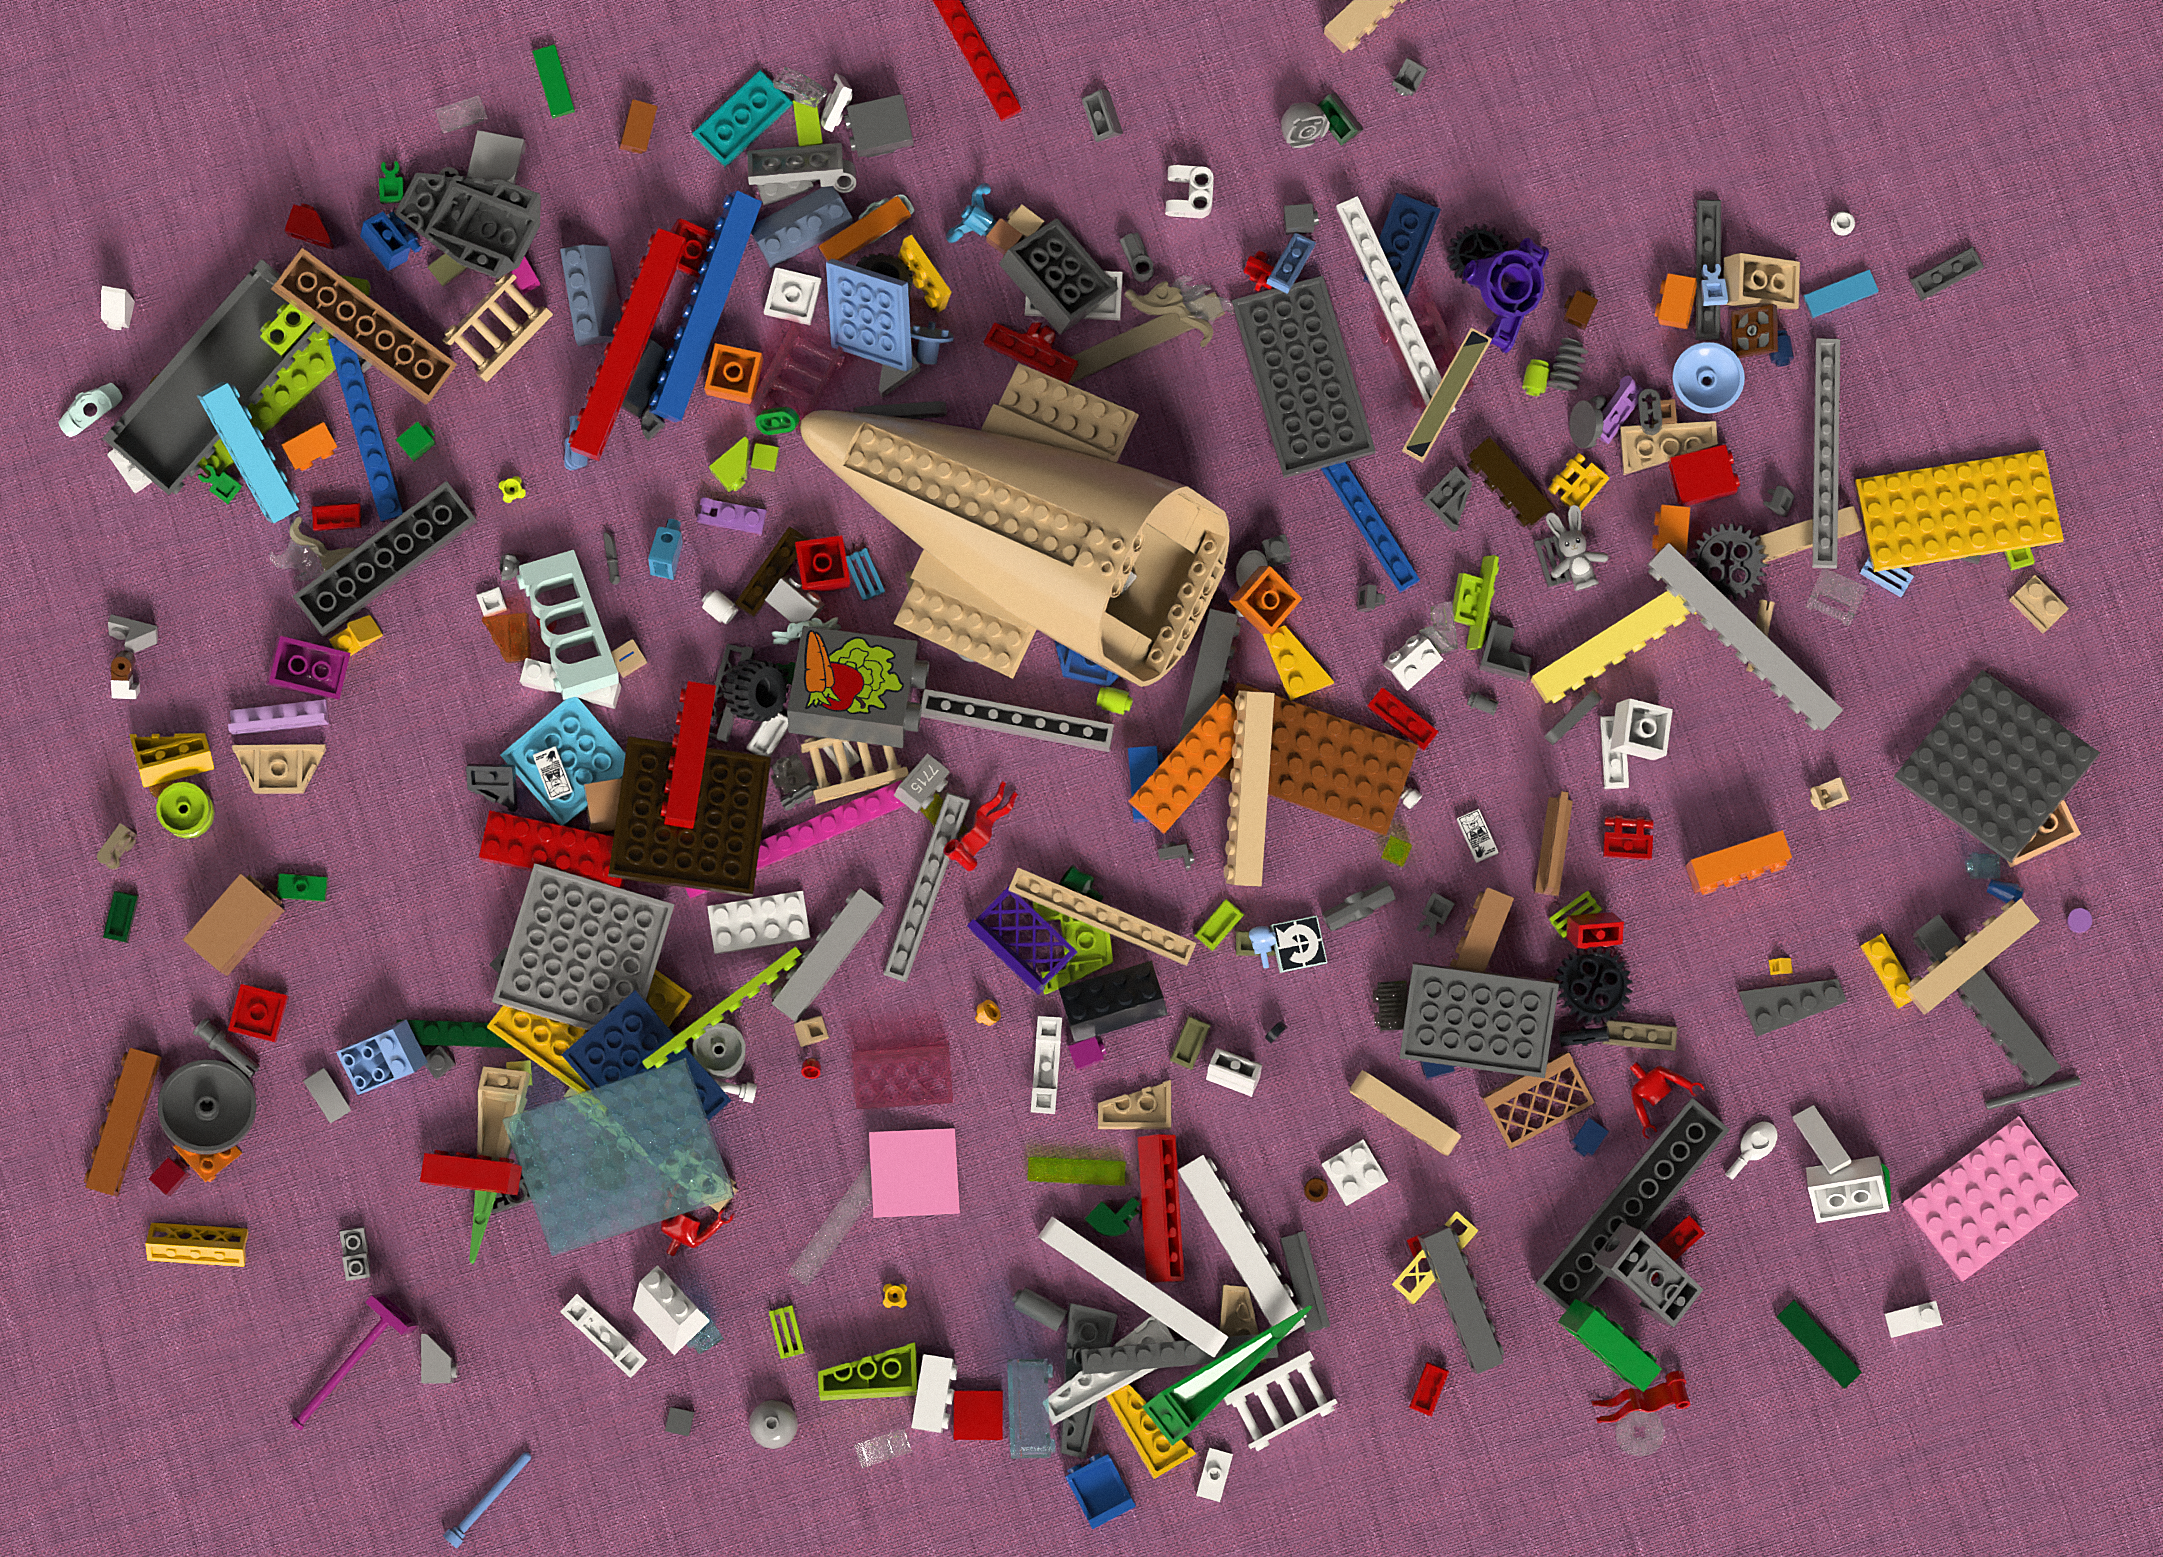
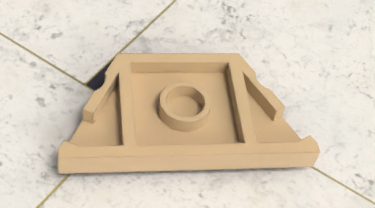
[232,744,326,794]

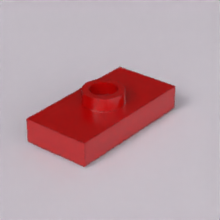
[312,503,362,531]
[1408,1362,1449,1417]

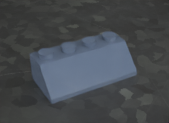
[751,186,853,269]
[560,245,622,347]

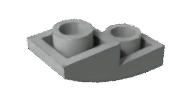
[303,1067,351,1124]
[339,1226,371,1281]

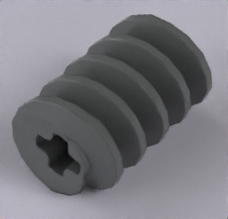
[1547,338,1589,391]

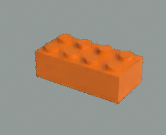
[1685,830,1792,895]

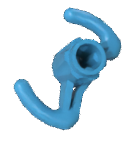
[946,183,996,243]

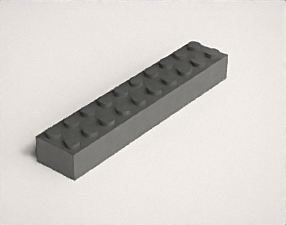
[1533,1098,1730,1312]

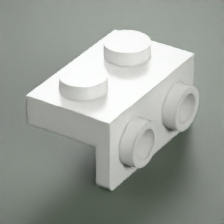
[1383,634,1443,691]

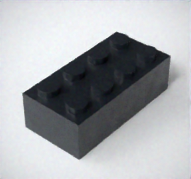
[1058,961,1168,1042]

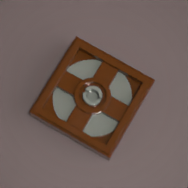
[1731,304,1778,358]

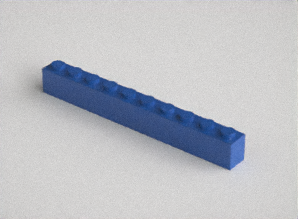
[649,190,762,422]

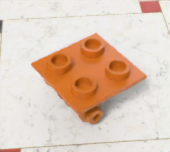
[173,1145,242,1183]

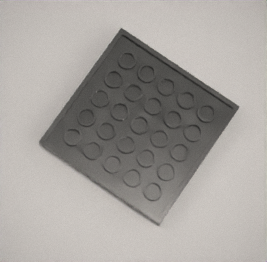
[1894,670,2100,863]

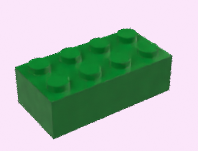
[1557,1299,1662,1392]

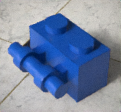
[360,211,422,271]

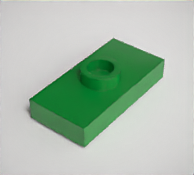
[277,874,328,902]

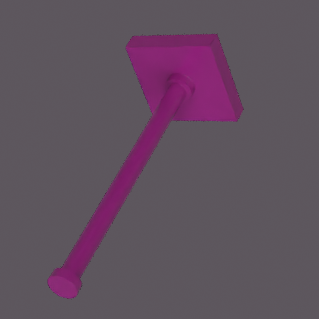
[290,1293,418,1430]

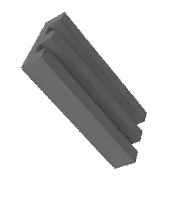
[1534,535,1571,588]

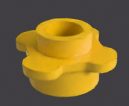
[883,1284,907,1308]

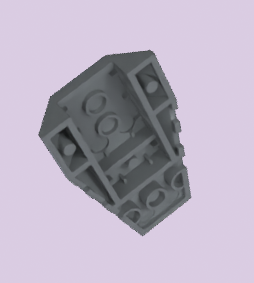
[395,173,541,279]

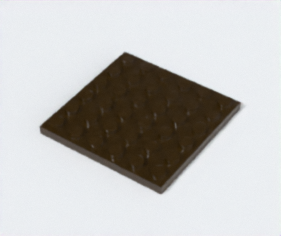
[608,736,771,897]

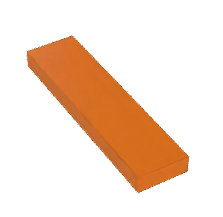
[818,196,911,261]

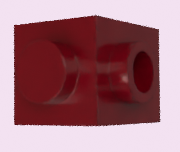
[148,1157,190,1196]

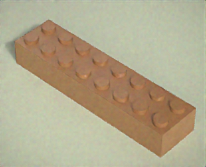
[271,248,457,405]

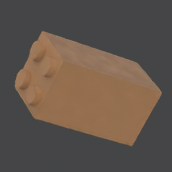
[183,874,285,976]

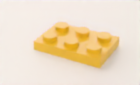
[898,235,952,313]

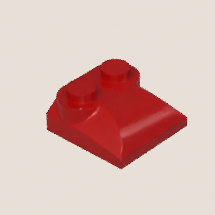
[670,218,715,278]

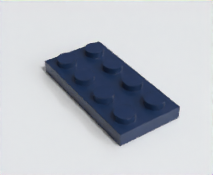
[1363,193,1441,297]

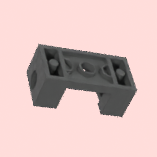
[1592,1223,1704,1328]

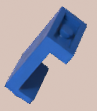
[1065,1452,1136,1530]

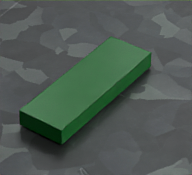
[532,44,575,119]

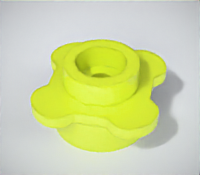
[499,476,526,503]

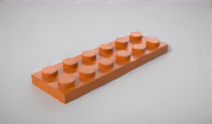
[1128,694,1237,834]

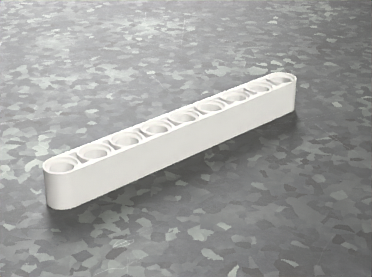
[1038,1217,1228,1357]

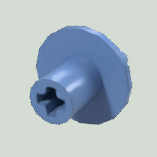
[910,321,954,364]

